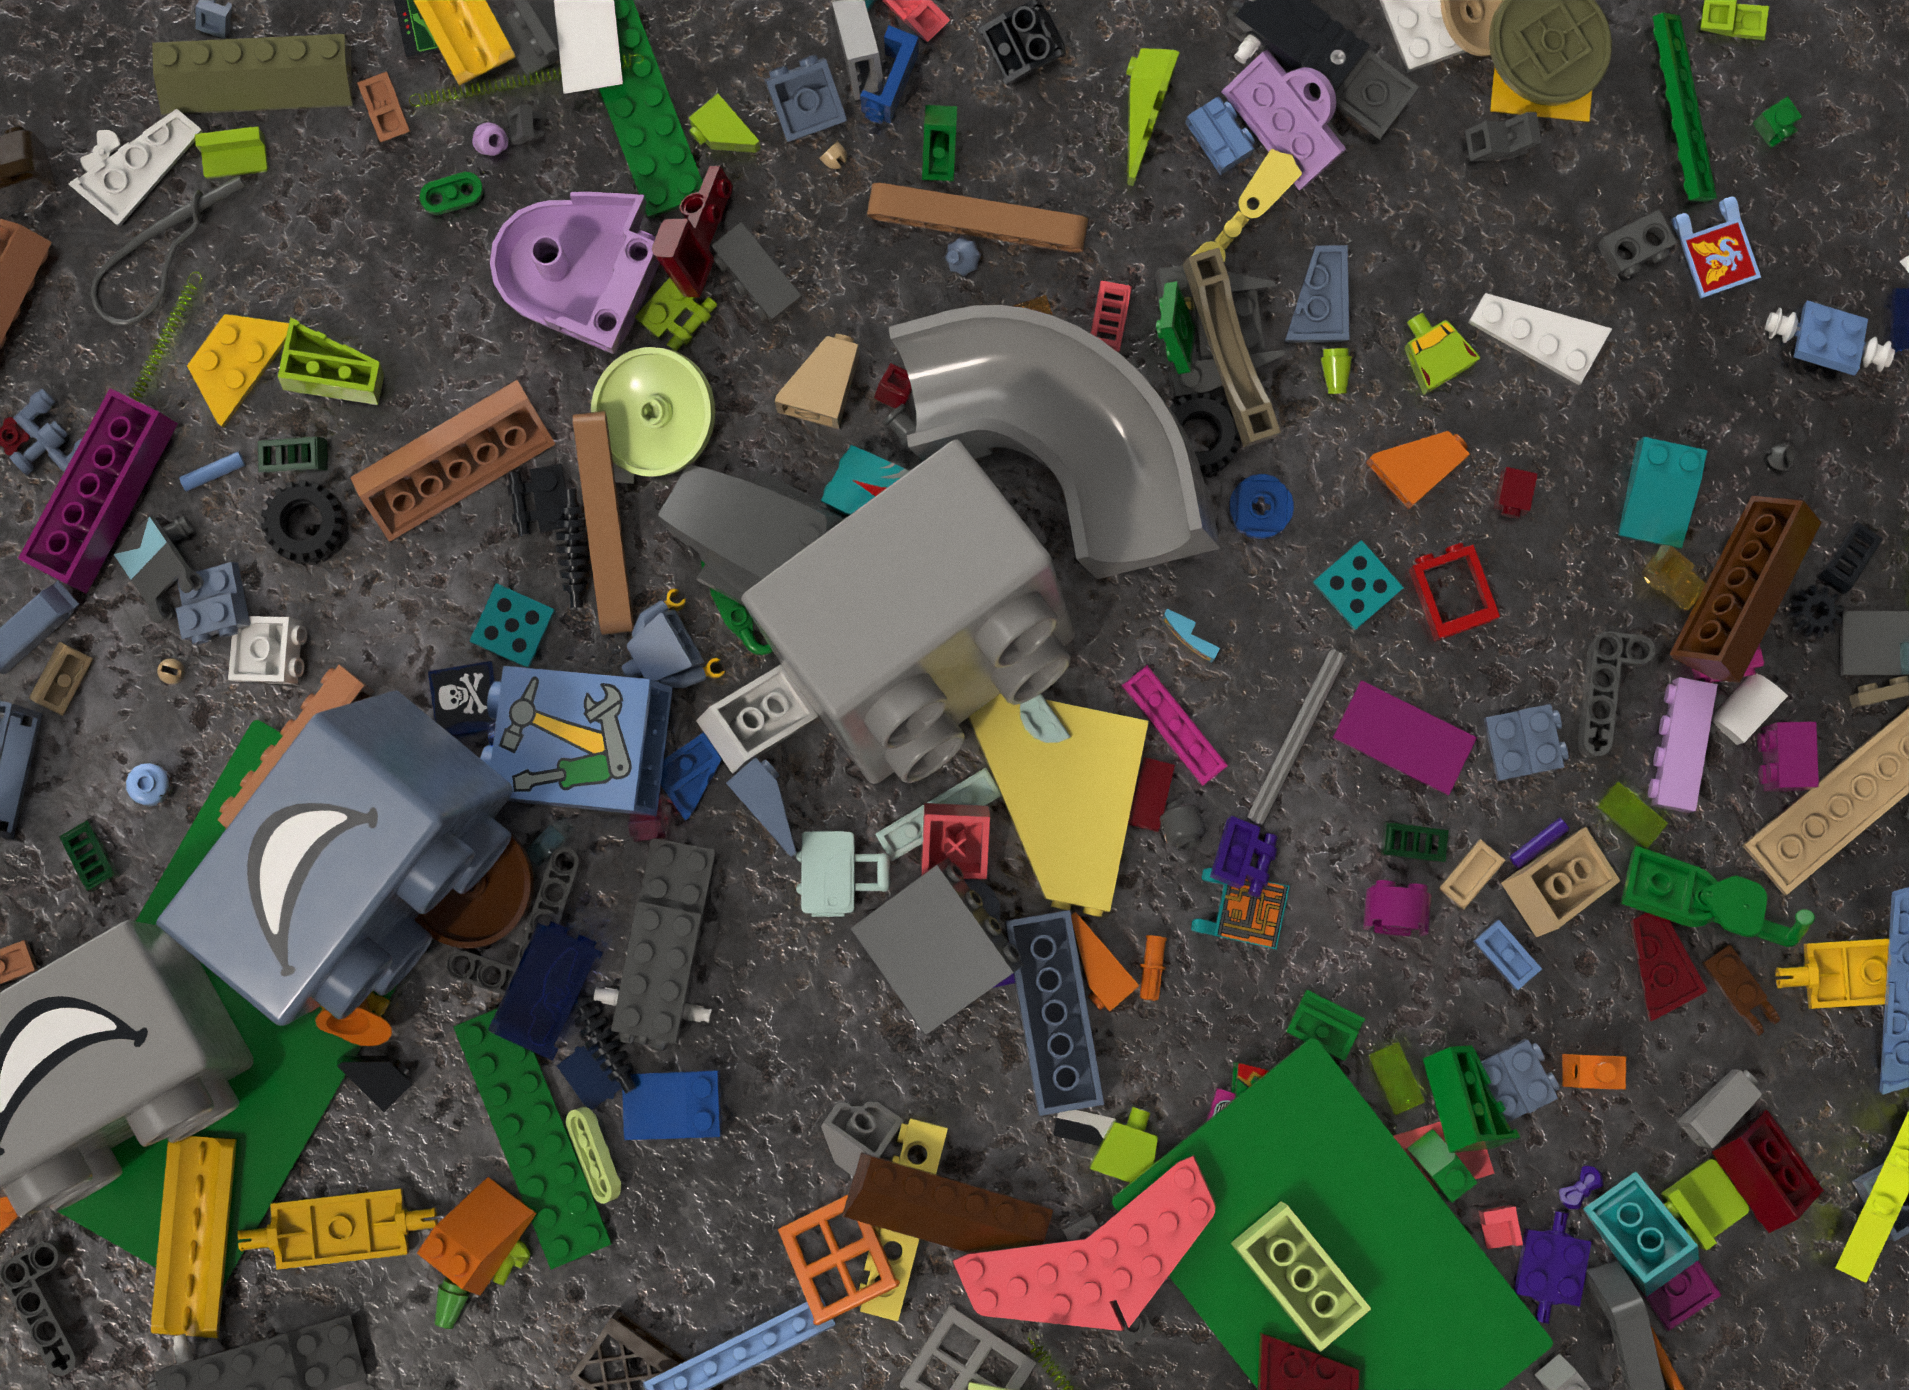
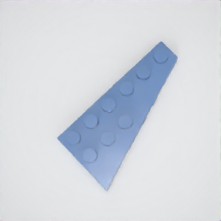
[1879,887,1909,1095]

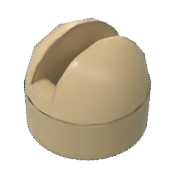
[819,141,847,169]
[157,658,185,685]

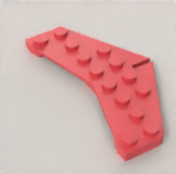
[953,1155,1216,1331]

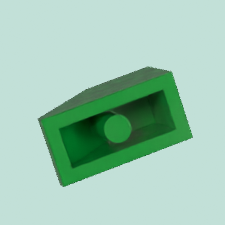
[922,105,957,181]
[1406,1129,1478,1203]

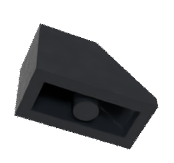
[337,1056,412,1112]

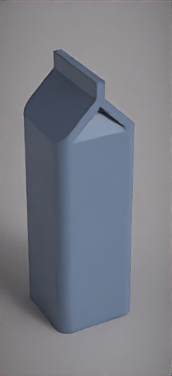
[0,581,80,675]

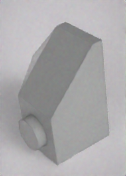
[821,1102,904,1176]

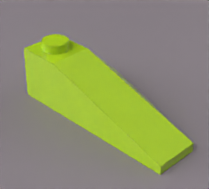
[1126,48,1179,186]

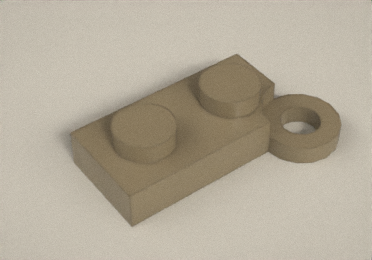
[1849,676,1909,708]

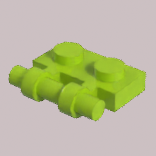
[635,277,717,352]

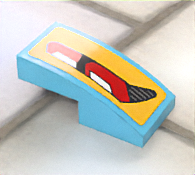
[1162,609,1220,663]

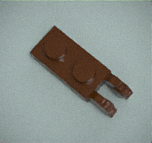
[1702,944,1781,1036]

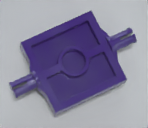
[1514,1211,1591,1324]

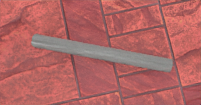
[1247,649,1346,825]

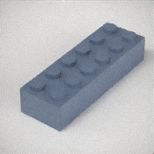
[1004,910,1104,1116]

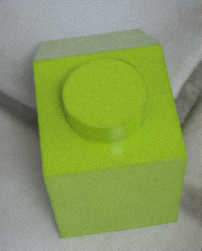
[689,94,761,153]

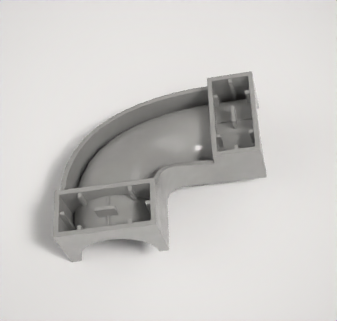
[889,305,1220,579]

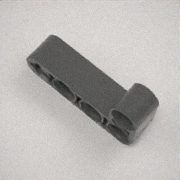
[1578,631,1655,759]
[0,1240,84,1376]

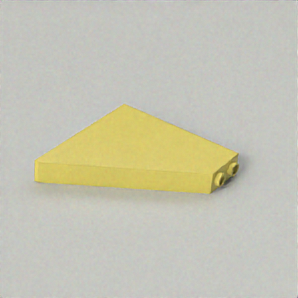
[968,693,1149,917]

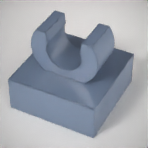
[195,0,232,39]

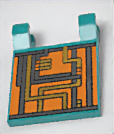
[1191,868,1290,949]

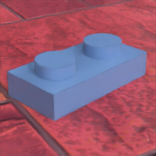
[1473,920,1542,990]

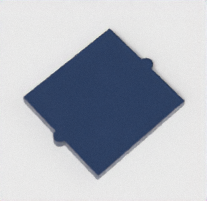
[556,1046,622,1110]

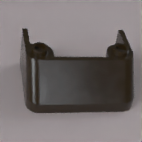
[0,127,58,193]

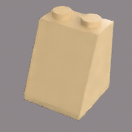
[775,334,859,429]

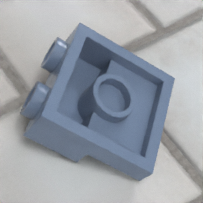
[764,55,847,142]
[176,562,250,645]
[1484,704,1568,781]
[1481,1039,1560,1123]

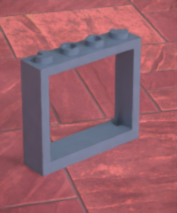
[0,701,43,840]

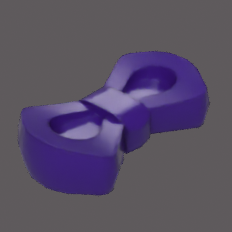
[1559,1166,1603,1209]

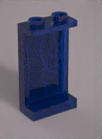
[488,921,603,1060]

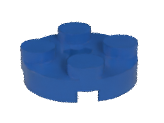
[1229,474,1294,539]

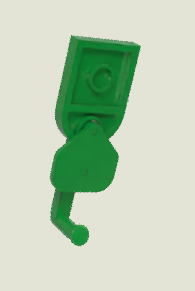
[1621,846,1815,947]

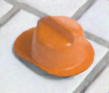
[316,999,392,1046]

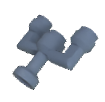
[9,388,82,476]

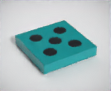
[1312,540,1404,631]
[469,583,556,668]

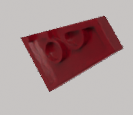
[1630,912,1708,1022]
[1258,1332,1359,1390]

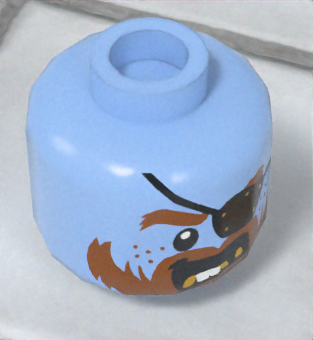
[126,763,173,806]

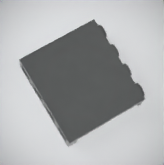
[850,858,1024,1035]

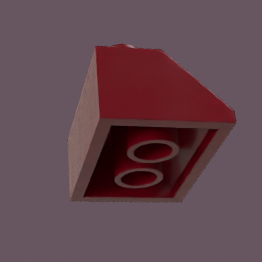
[1712,1110,1824,1233]

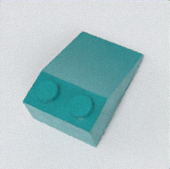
[1618,437,1707,549]
[1583,1171,1699,1297]

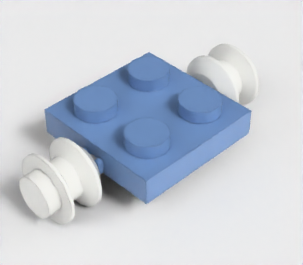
[1765,300,1895,376]

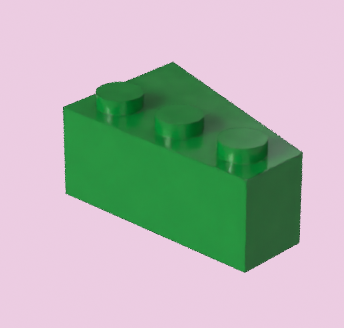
[1423,1045,1521,1153]

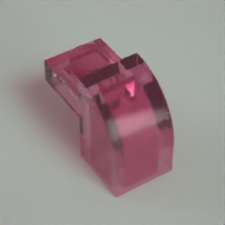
[628,784,666,842]

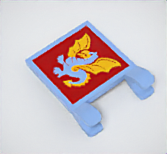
[1671,196,1761,299]

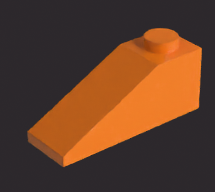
[1071,912,1139,1012]

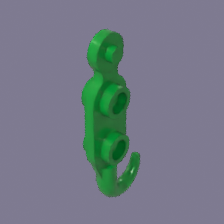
[701,560,773,655]

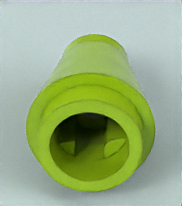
[1320,348,1352,394]

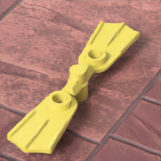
[1181,149,1302,310]

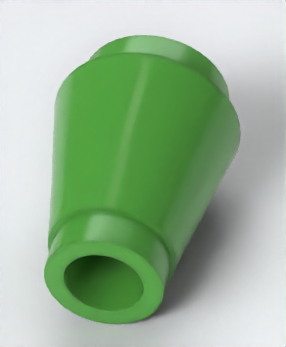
[434,1277,470,1329]

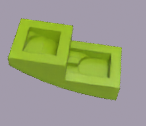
[1701,0,1769,40]

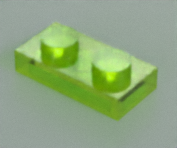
[1368,1042,1425,1115]

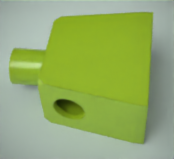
[1089,1107,1158,1183]

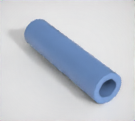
[179,451,246,492]

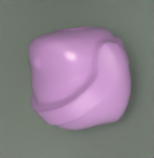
[472,122,508,156]

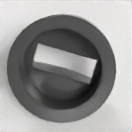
[1767,444,1796,471]

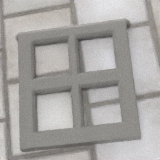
[900,1304,1037,1390]

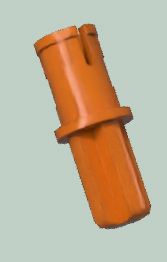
[1140,935,1167,1001]

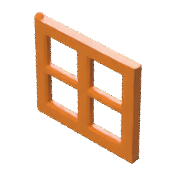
[778,1195,900,1325]

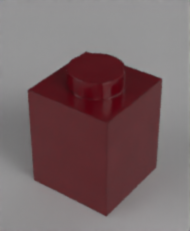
[1493,467,1538,518]

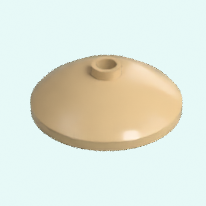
[1440,0,1502,56]

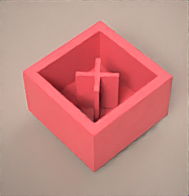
[921,803,990,880]

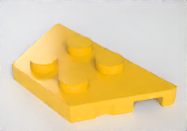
[187,314,289,428]

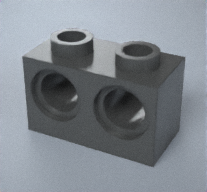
[1597,209,1677,278]

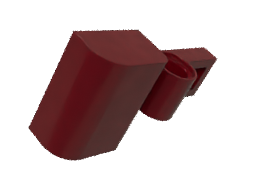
[652,166,733,297]

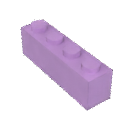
[1648,677,1718,813]

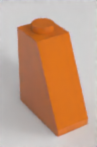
[1366,431,1470,510]

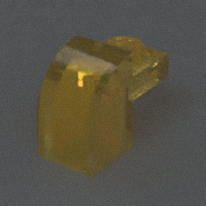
[1641,545,1706,610]

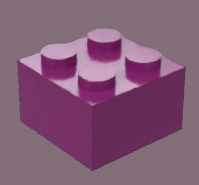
[1757,722,1819,792]

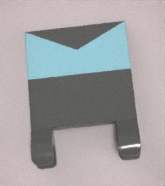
[114,515,204,623]

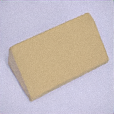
[29,642,93,716]

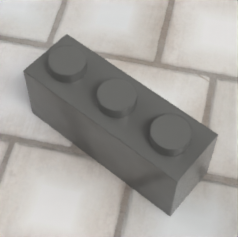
[711,222,803,325]

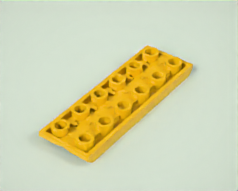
[413,0,516,86]
[151,1136,237,1338]

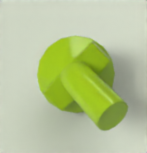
[492,1240,530,1286]

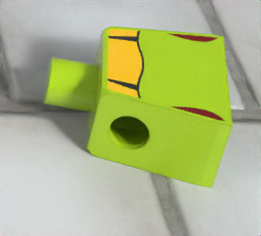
[1404,312,1480,395]

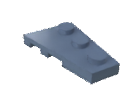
[1284,245,1349,343]

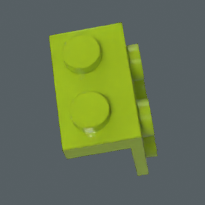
[1660,1159,1749,1251]

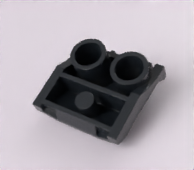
[978,0,1066,86]

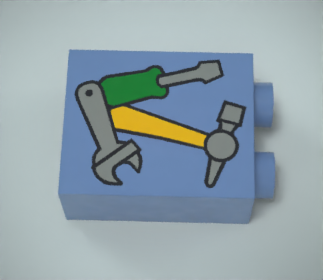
[480,666,673,816]

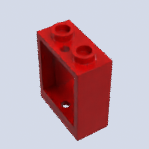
[1409,542,1500,642]

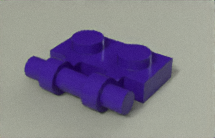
[1210,816,1278,897]

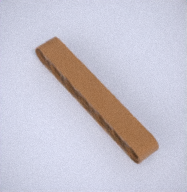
[867,183,1089,253]
[573,411,634,635]

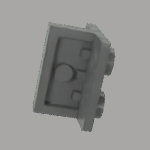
[498,0,560,77]

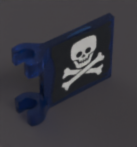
[428,661,496,746]

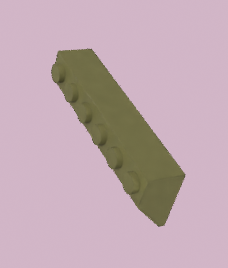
[152,34,353,115]

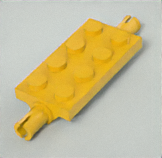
[1775,939,1889,1009]
[238,1188,438,1270]

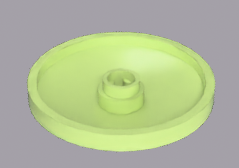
[591,347,715,476]

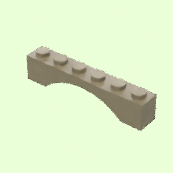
[1182,247,1281,447]

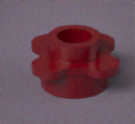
[0,417,30,456]

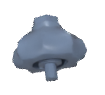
[944,236,981,277]

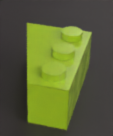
[278,317,384,405]

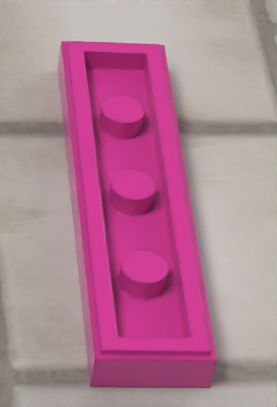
[1122,665,1228,786]

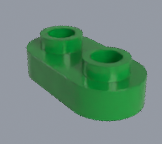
[419,172,484,215]

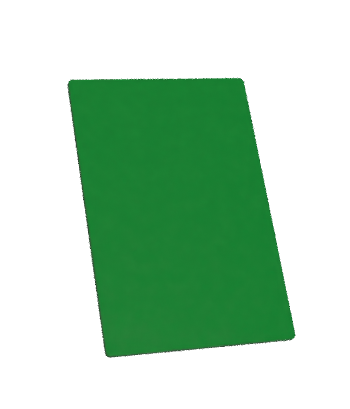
[1112,1038,1553,1390]

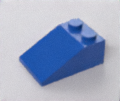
[622,1070,722,1140]

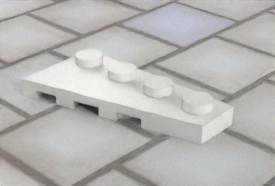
[68,109,203,227]
[1468,293,1612,385]

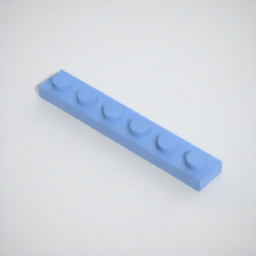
[643,1295,835,1390]

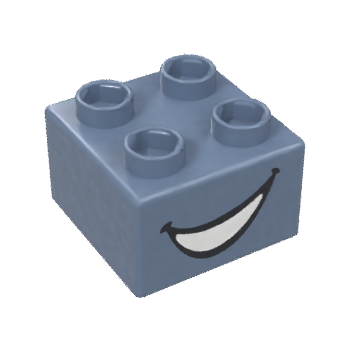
[156,690,513,1026]

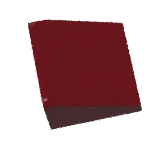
[874,363,912,409]

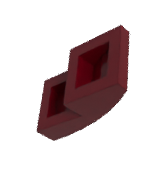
[1128,757,1175,832]

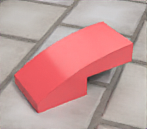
[882,0,950,42]

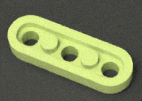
[566,1107,621,1203]

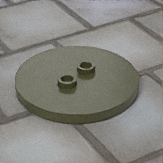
[1489,0,1612,106]

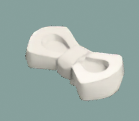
[80,130,121,172]

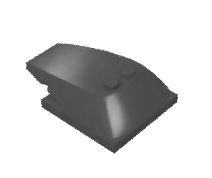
[657,465,847,606]

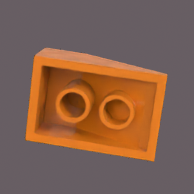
[417,1177,537,1296]

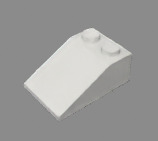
[696,664,818,774]

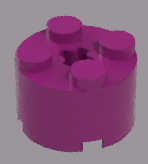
[1363,880,1432,936]

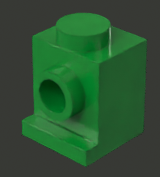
[1753,96,1802,149]

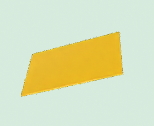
[1490,66,1592,122]

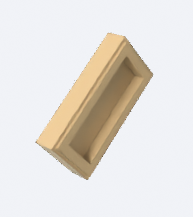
[1438,839,1505,910]

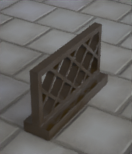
[569,1310,724,1390]

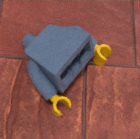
[622,589,725,688]

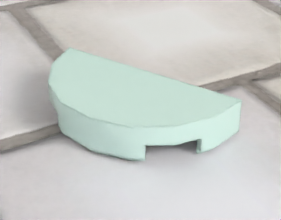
[1020,694,1070,743]

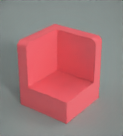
[1478,1205,1523,1249]

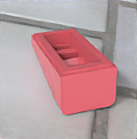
[1090,281,1132,353]

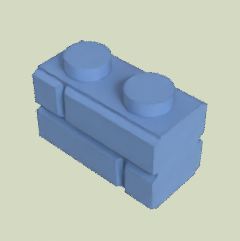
[1185,97,1255,175]

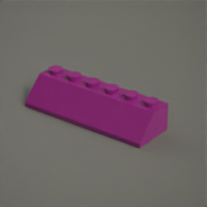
[18,388,178,594]

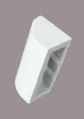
[1711,673,1788,745]

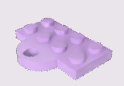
[1221,50,1346,190]

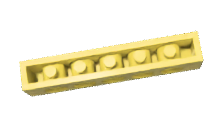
[859,1118,948,1321]

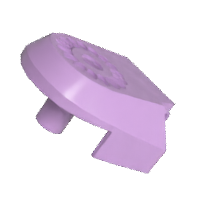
[490,192,660,354]

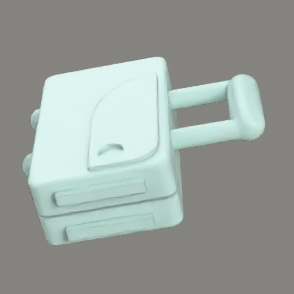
[796,831,890,917]

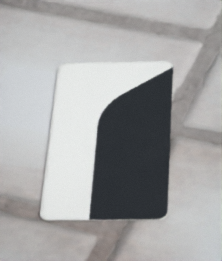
[1053,1110,1116,1146]

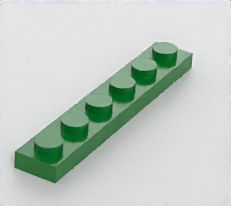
[1652,12,1717,202]

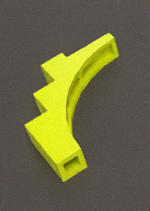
[1835,1112,1909,1283]

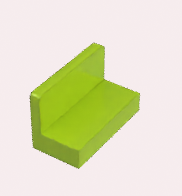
[195,126,268,179]

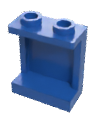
[860,25,919,124]

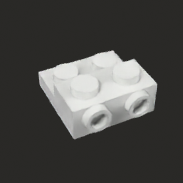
[228,616,307,685]

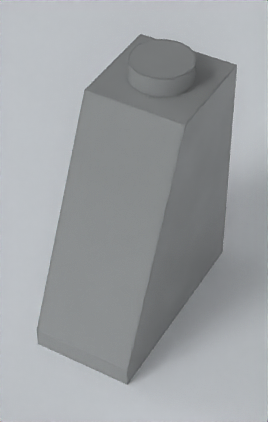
[832,0,885,101]
[1676,1069,1762,1148]

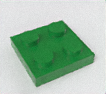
[1156,281,1196,374]

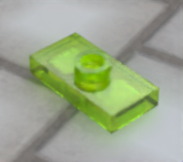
[1596,782,1668,848]

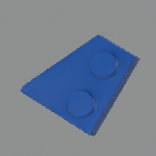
[661,732,722,821]

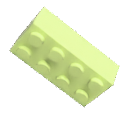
[1230,1201,1371,1352]

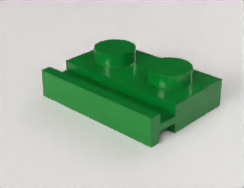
[1285,990,1365,1061]

